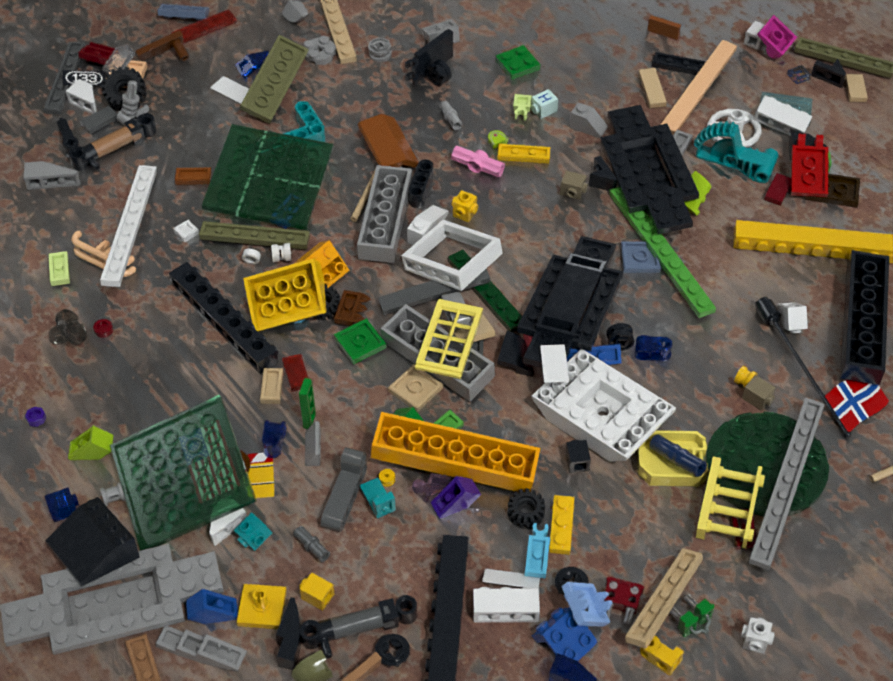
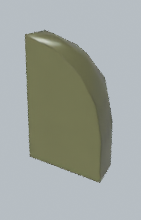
[291,650,333,681]

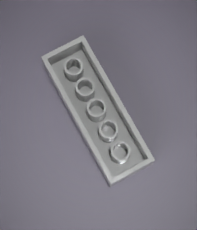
[357,165,412,263]
[380,304,495,402]

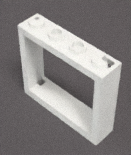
[401,220,503,291]

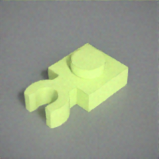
[513,94,532,120]

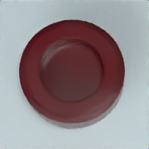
[93,319,113,338]

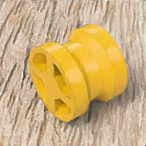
[734,366,758,388]

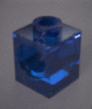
[44,487,79,523]

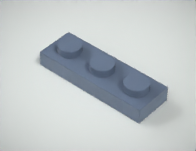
[158,4,209,20]

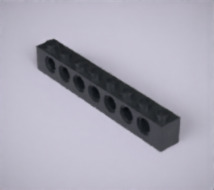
[169,262,278,374]

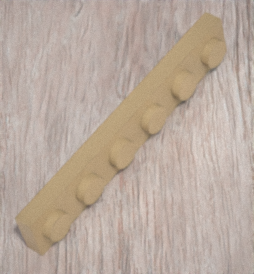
[320,0,357,64]
[625,548,703,649]

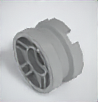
[368,38,392,62]

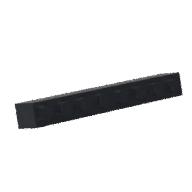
[424,535,468,681]

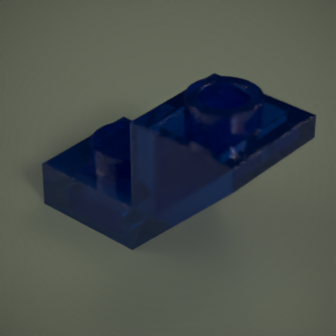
[235,51,269,79]

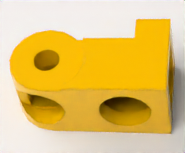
[640,636,684,676]

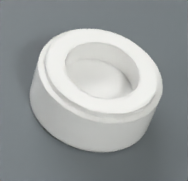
[242,249,261,265]

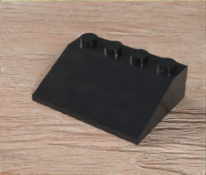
[45,497,140,587]

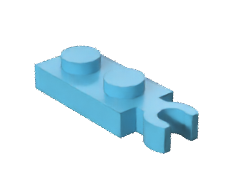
[525,523,550,578]

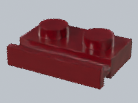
[78,42,120,65]

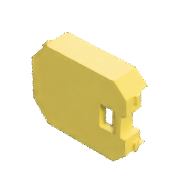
[637,430,710,487]

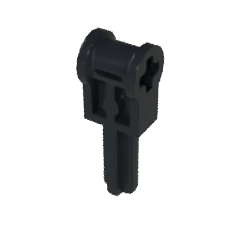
[57,117,79,159]

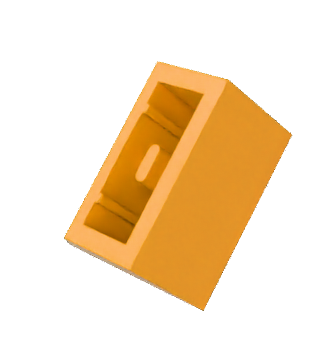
[293,240,349,288]

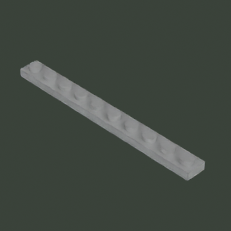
[749,398,825,570]

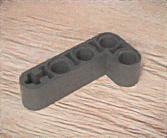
[321,447,367,532]

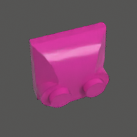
[757,15,797,59]

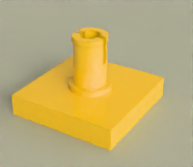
[237,584,287,629]

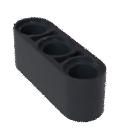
[408,159,434,208]

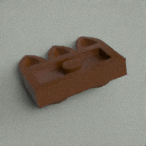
[334,290,371,326]

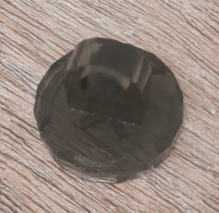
[48,309,87,345]

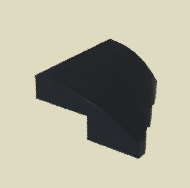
[497,331,534,377]

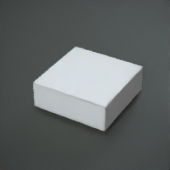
[173,220,199,243]

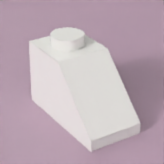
[66,79,97,114]
[776,302,808,333]
[210,496,247,546]

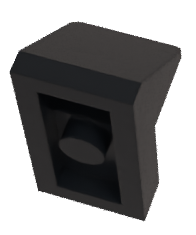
[811,59,846,88]
[589,156,617,191]

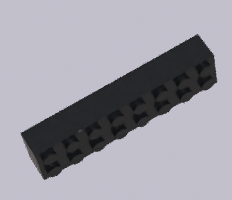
[840,250,889,385]

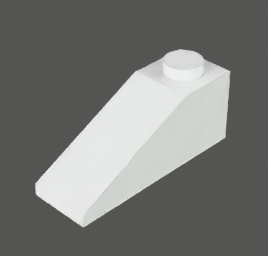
[407,205,449,245]

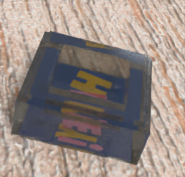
[787,65,811,85]

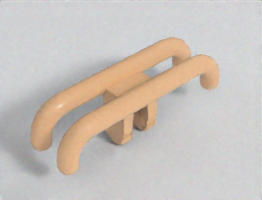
[71,231,136,277]

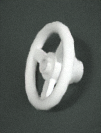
[707,109,762,148]

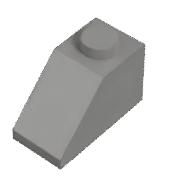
[569,102,608,139]

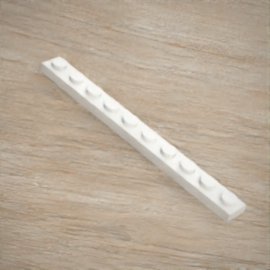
[100,165,157,287]

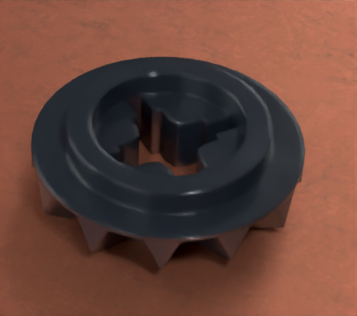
[555,567,589,595]
[375,634,410,667]

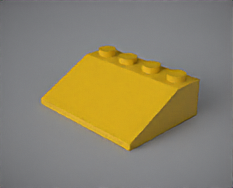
[243,258,326,332]

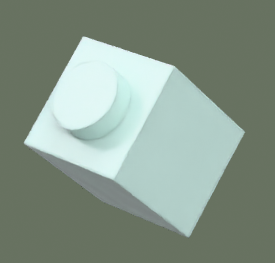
[531,89,558,119]

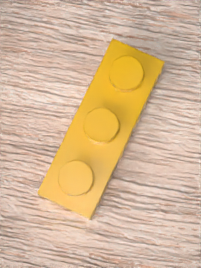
[549,495,575,555]

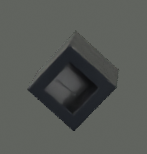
[565,440,591,473]

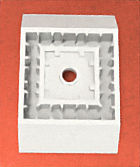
[532,349,676,462]

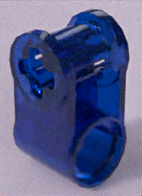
[635,335,673,362]
[262,420,287,458]

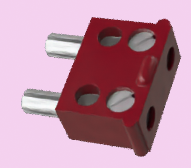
[604,577,644,625]

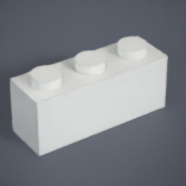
[753,95,812,136]
[473,587,540,622]

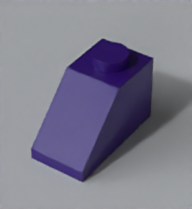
[430,476,481,519]

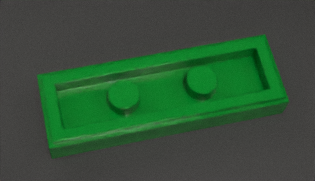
[299,378,316,429]

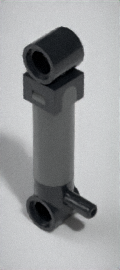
[300,595,417,659]

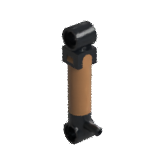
[68,113,157,171]

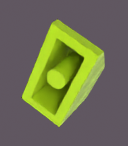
[68,426,114,460]

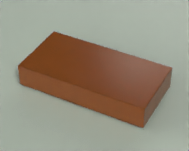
[647,15,681,40]
[175,167,212,185]

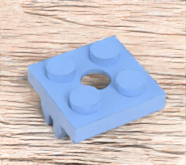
[562,582,612,627]

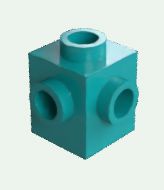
[234,512,273,551]

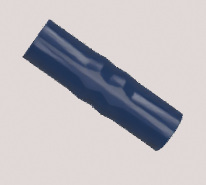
[649,434,707,477]

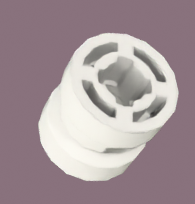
[271,243,291,263]

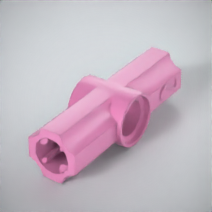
[451,146,505,177]

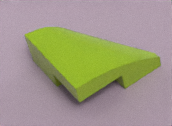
[684,171,711,216]

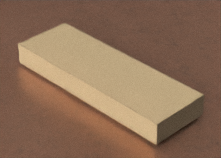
[638,68,667,108]

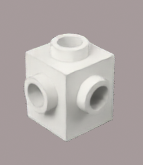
[741,617,775,654]

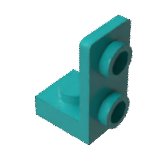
[360,478,396,519]

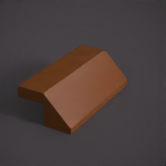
[357,113,419,168]

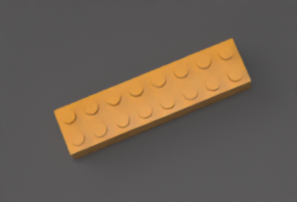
[371,412,540,493]

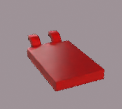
[791,134,828,197]

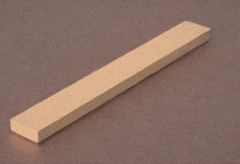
[661,39,737,135]

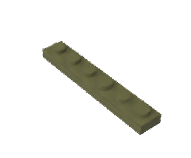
[794,37,893,78]
[199,221,310,250]

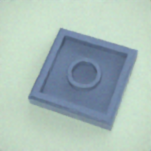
[621,241,661,273]

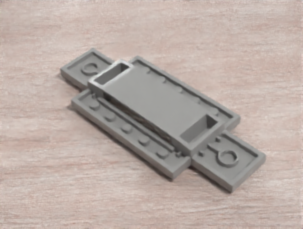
[0,544,224,655]

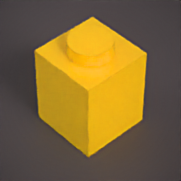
[299,573,335,611]

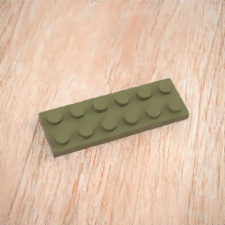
[239,35,309,124]

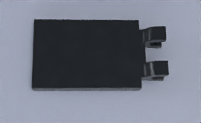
[405,29,453,86]

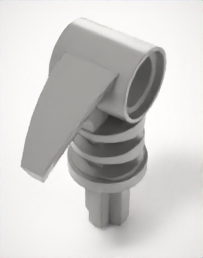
[117,81,149,125]

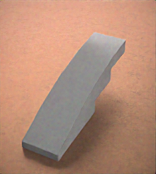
[156,626,247,672]

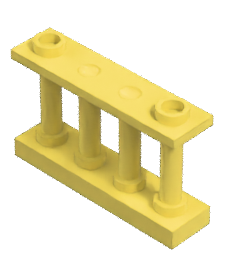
[696,456,765,549]

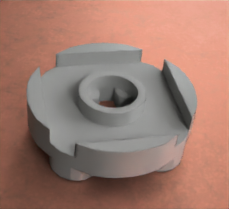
[304,36,336,65]

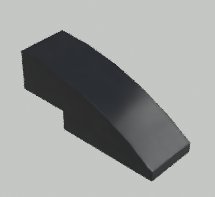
[276,597,301,670]

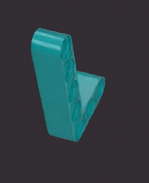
[245,101,326,168]

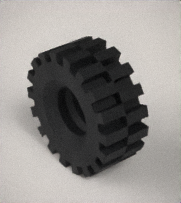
[101,66,147,111]

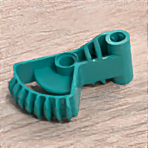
[694,121,779,183]

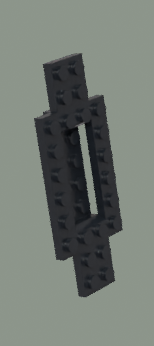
[600,105,699,234]
[517,236,624,368]

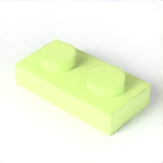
[49,251,70,286]

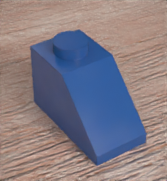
[186,589,238,624]

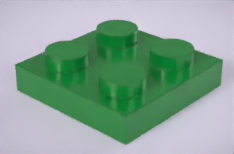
[495,45,540,80]
[334,318,386,365]

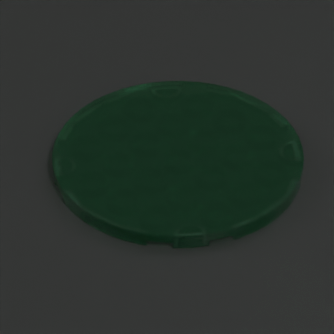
[706,411,829,517]

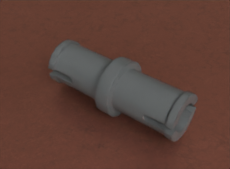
[293,526,330,562]

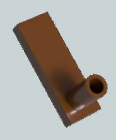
[135,30,190,61]

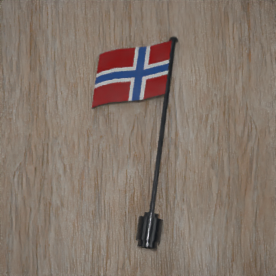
[755,297,889,438]

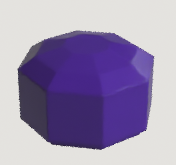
[25,407,46,427]

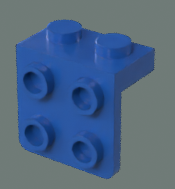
[532,607,597,668]

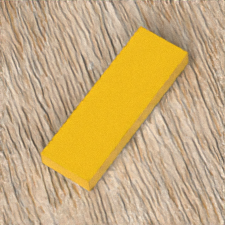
[497,144,550,164]

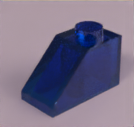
[548,653,598,681]

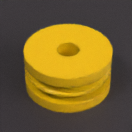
[379,469,395,487]

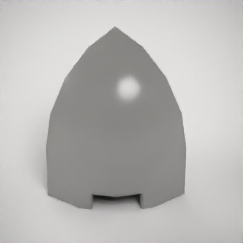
[282,0,308,22]

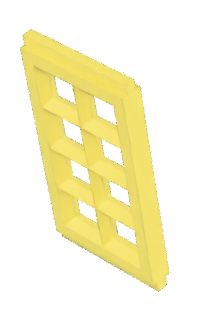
[415,299,483,379]

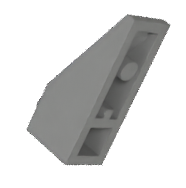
[24,161,81,190]

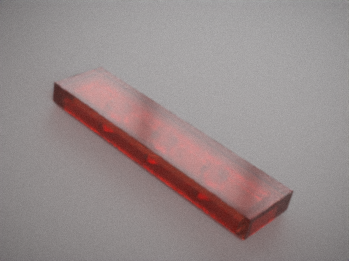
[171,9,237,44]

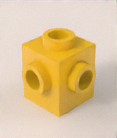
[451,190,479,223]

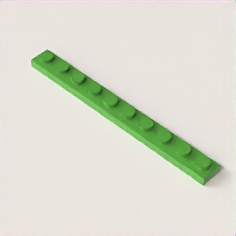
[609,187,716,318]

